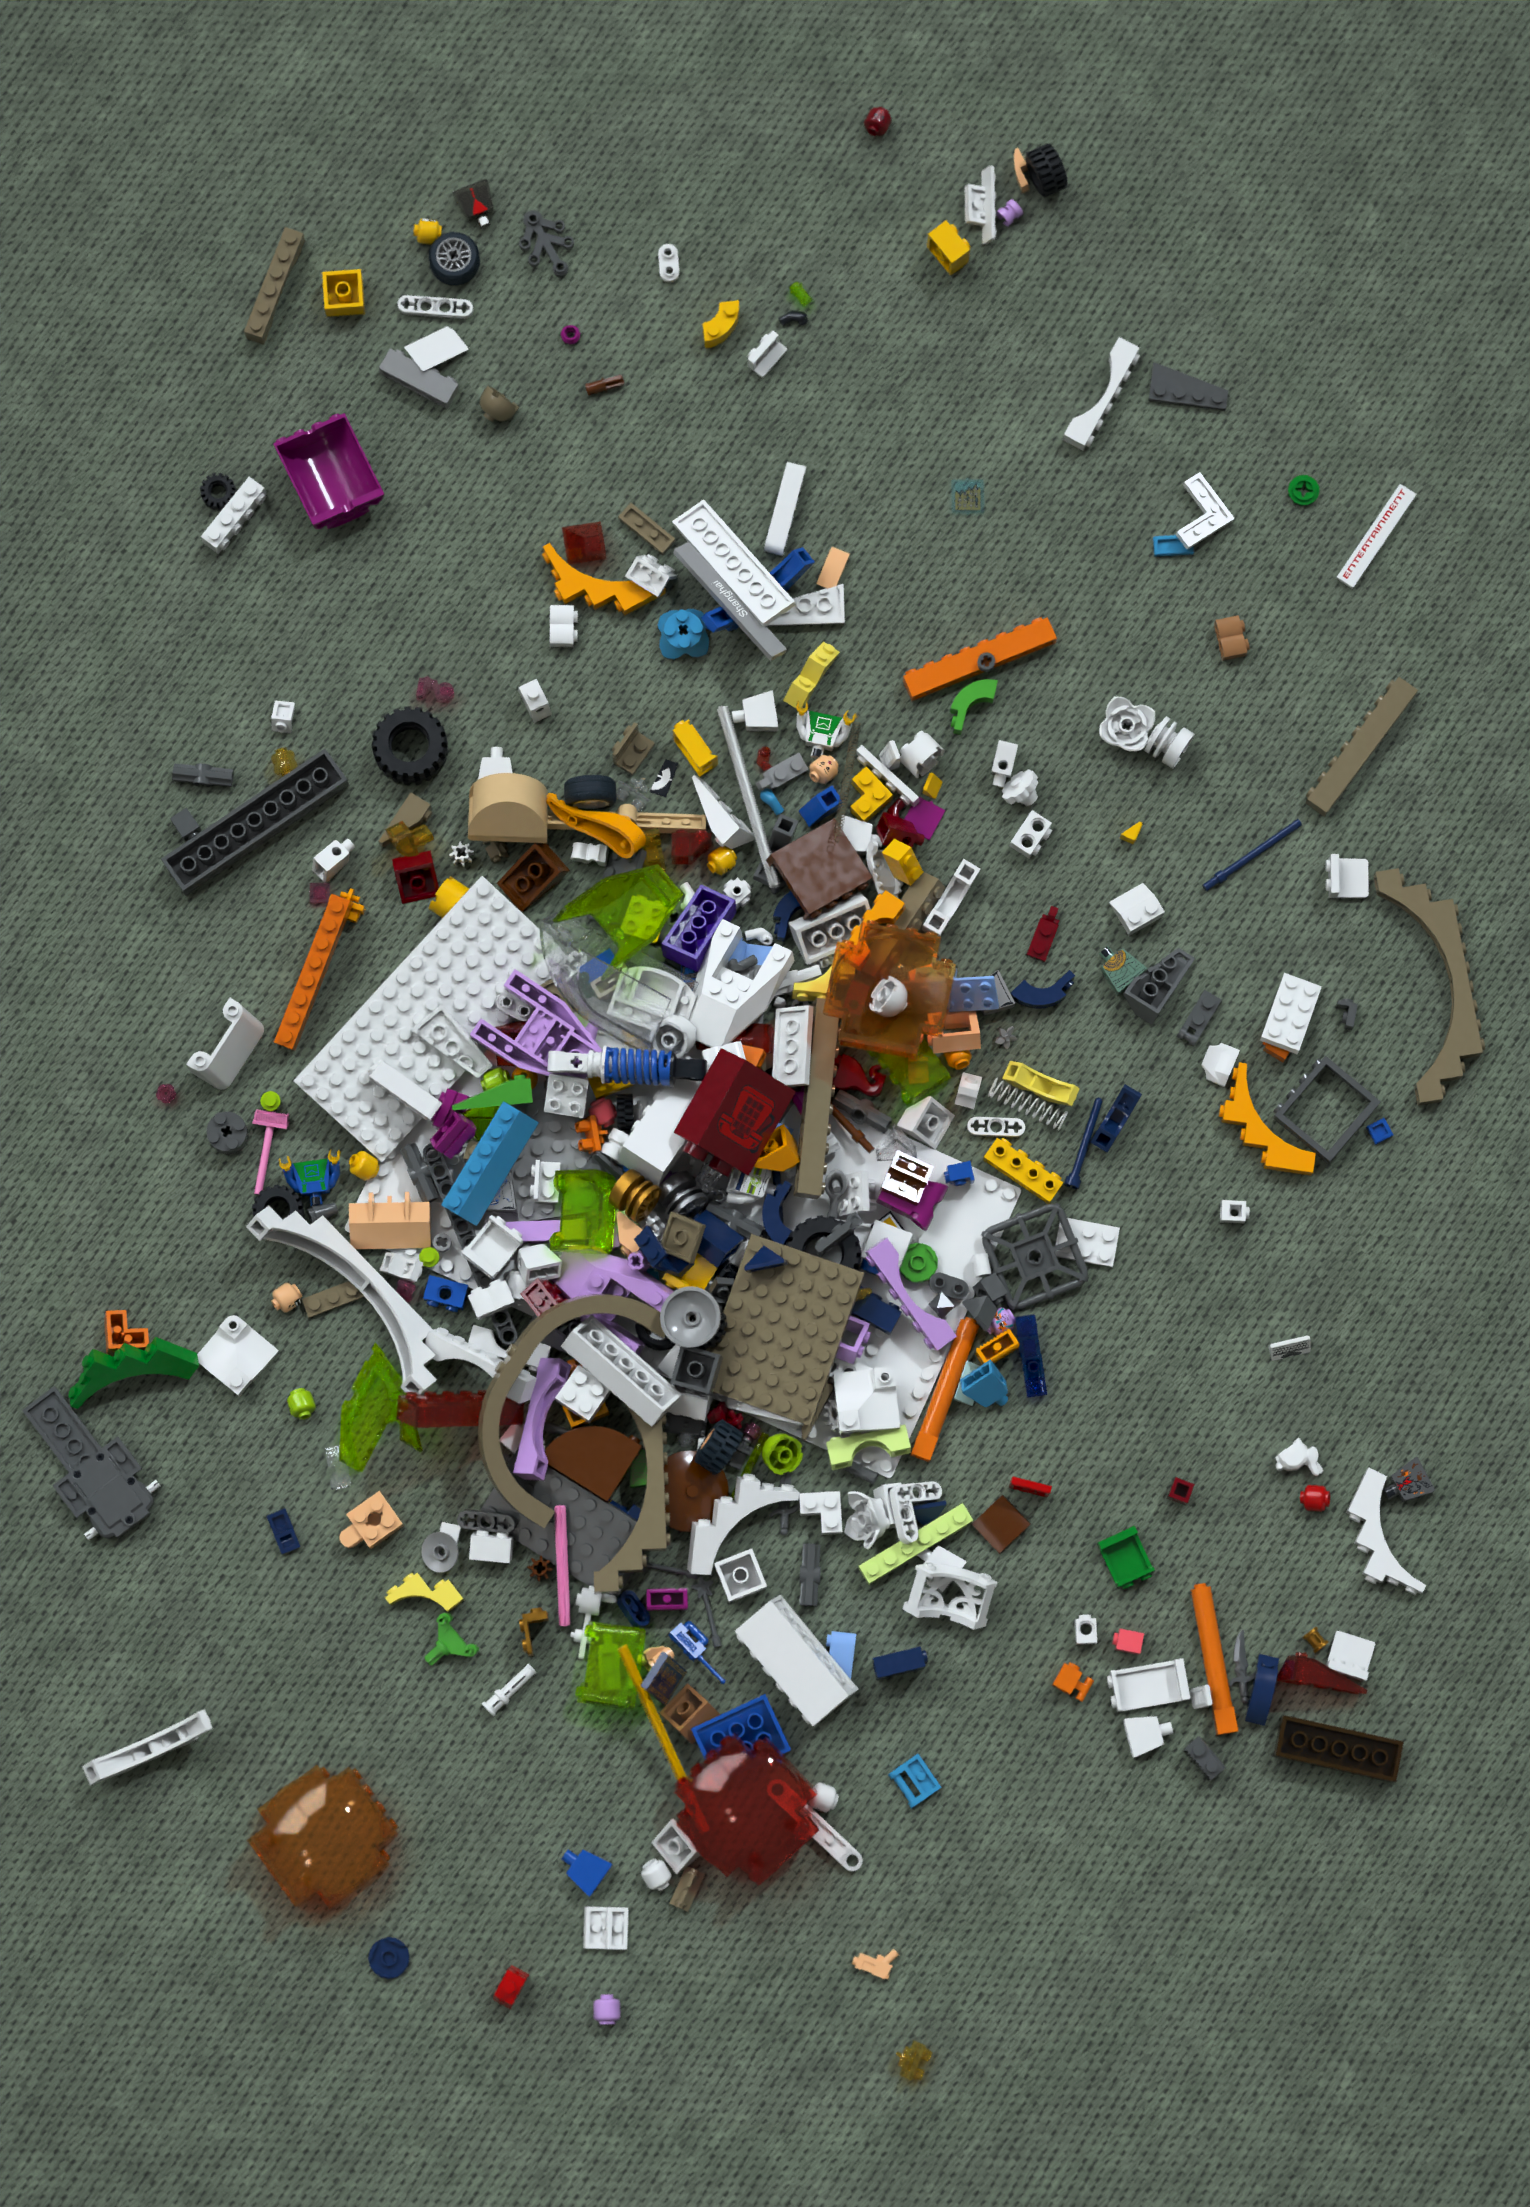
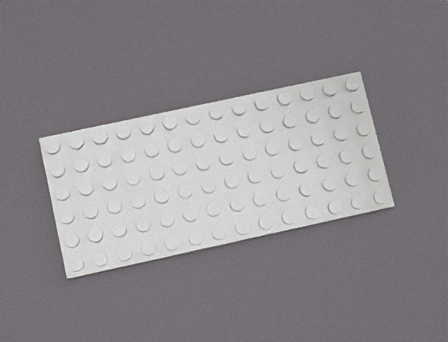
[293,876,569,1162]

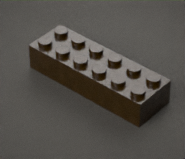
[1273,1715,1404,1783]

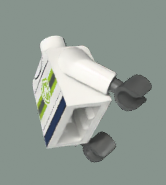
[714,1167,776,1204]

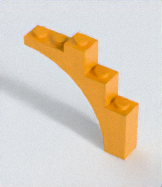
[542,543,666,615]
[1219,1062,1316,1176]

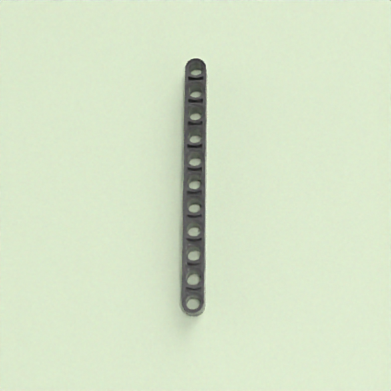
[423,1143,518,1347]

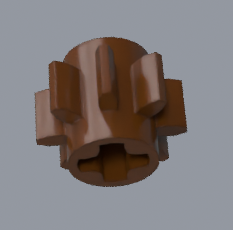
[527,1556,553,1582]

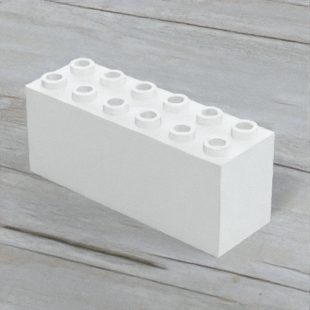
[618,1056,707,1186]
[735,1595,858,1726]

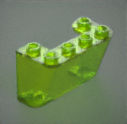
[865,1015,951,1106]

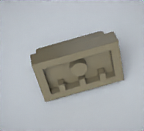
[612,722,655,776]

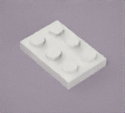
[1055,1218,1120,1268]

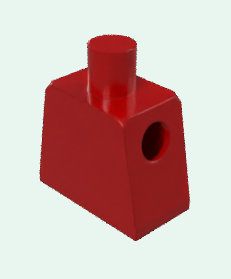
[493,1965,529,2010]

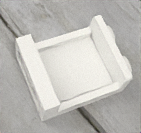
[461,1215,523,1280]

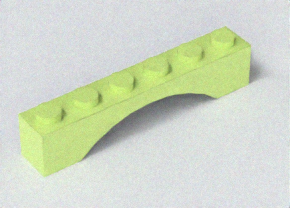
[858,1503,973,1585]

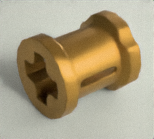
[1302,1626,1329,1653]

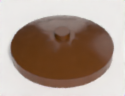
[664,1451,729,1532]

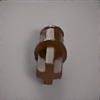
[585,375,624,396]

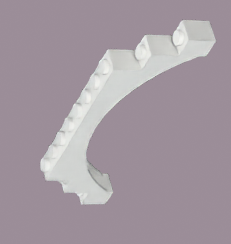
[246,1206,437,1401]

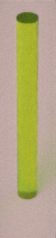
[731,1432,769,1500]

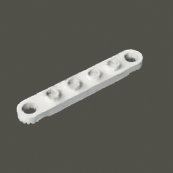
[767,1779,863,1871]

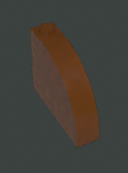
[545,1426,643,1502]

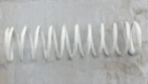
[988,1077,1068,1131]

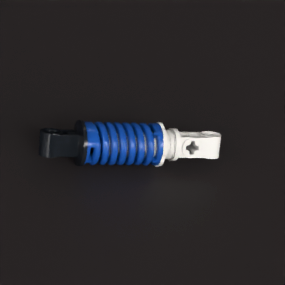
[547,1046,707,1088]

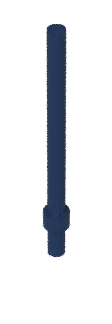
[1202,819,1302,891]

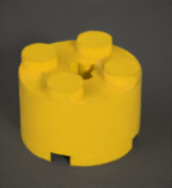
[429,876,469,918]

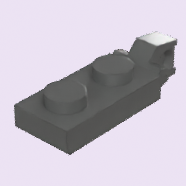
[814,1212,863,1257]

